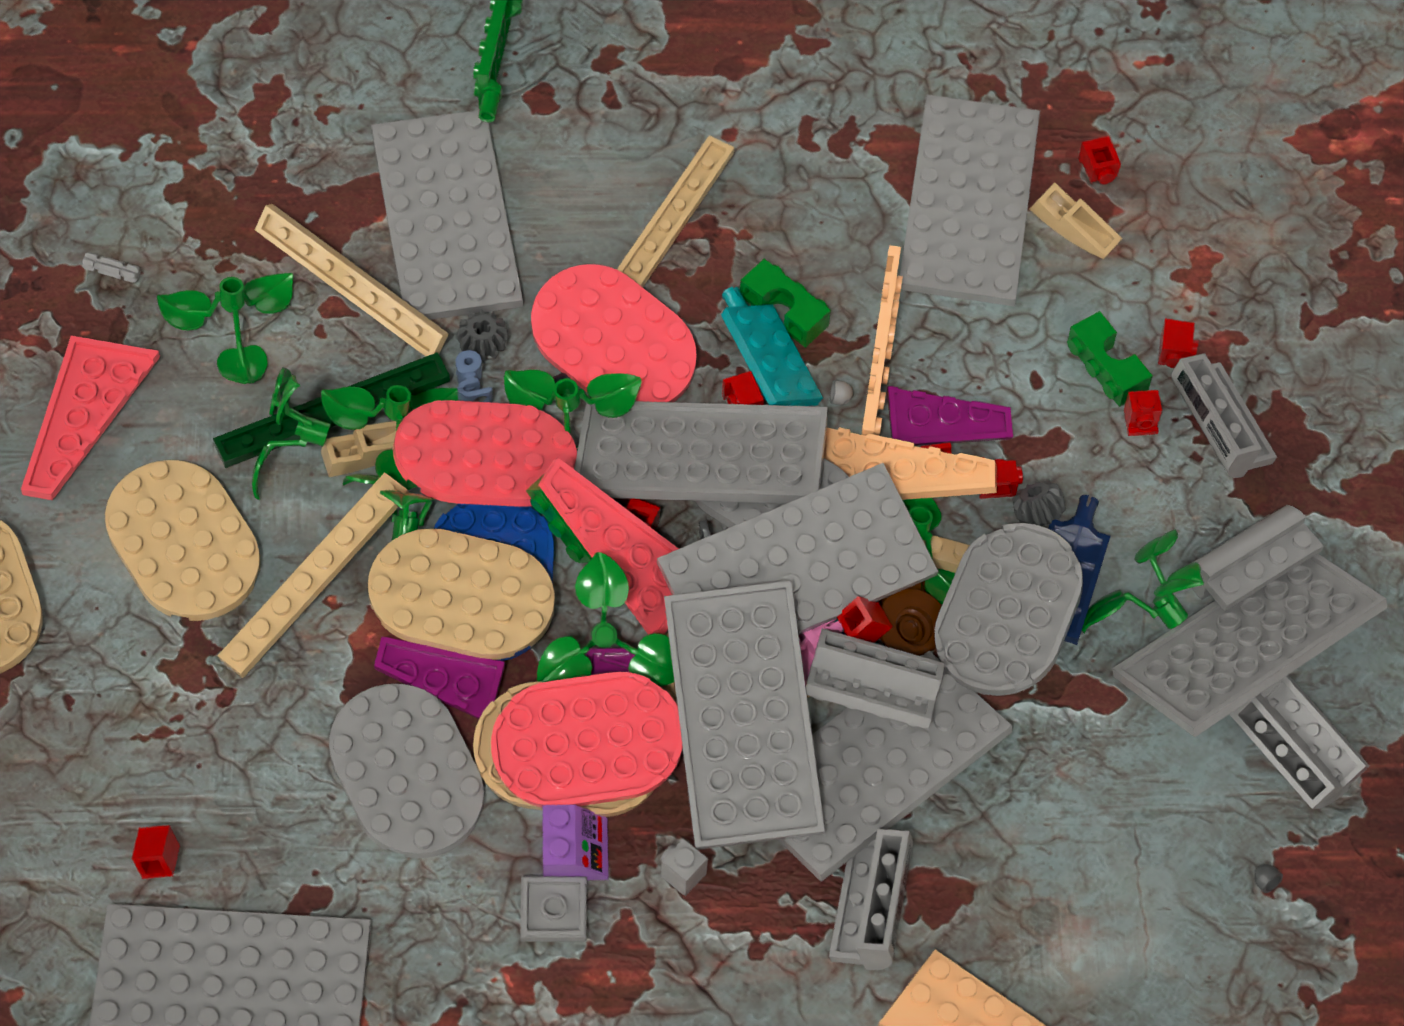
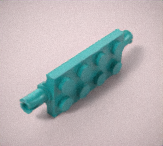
[721,287,823,406]

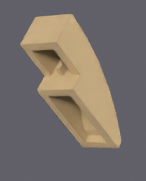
[1029,183,1123,259]
[321,421,396,477]

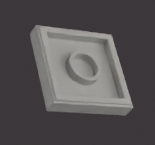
[520,876,587,942]

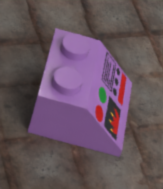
[543,805,608,880]

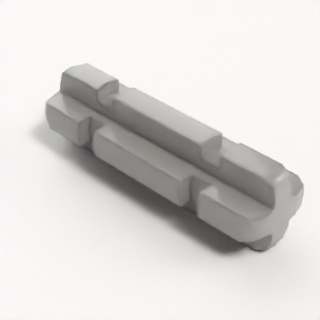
[82,252,140,283]

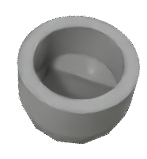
[830,380,853,405]

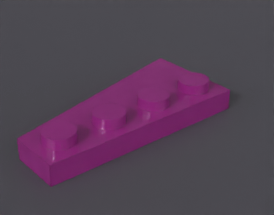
[887,386,1013,446]
[374,636,505,719]

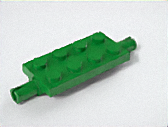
[473,0,523,122]

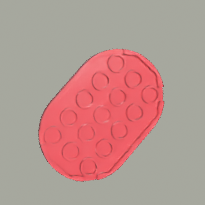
[531,264,696,402]
[393,400,577,507]
[491,672,683,808]

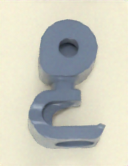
[455,350,493,403]

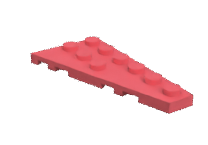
[21,336,160,501]
[538,458,679,635]

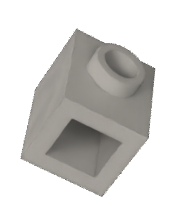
[661,839,708,896]

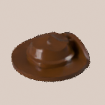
[880,589,942,656]

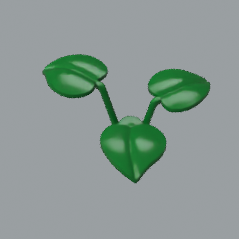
[157,273,293,384]
[252,367,331,500]
[504,370,642,451]
[321,385,458,490]
[343,474,434,540]
[902,498,955,604]
[1082,529,1204,634]
[537,552,675,686]

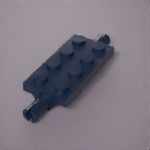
[1048,495,1110,645]

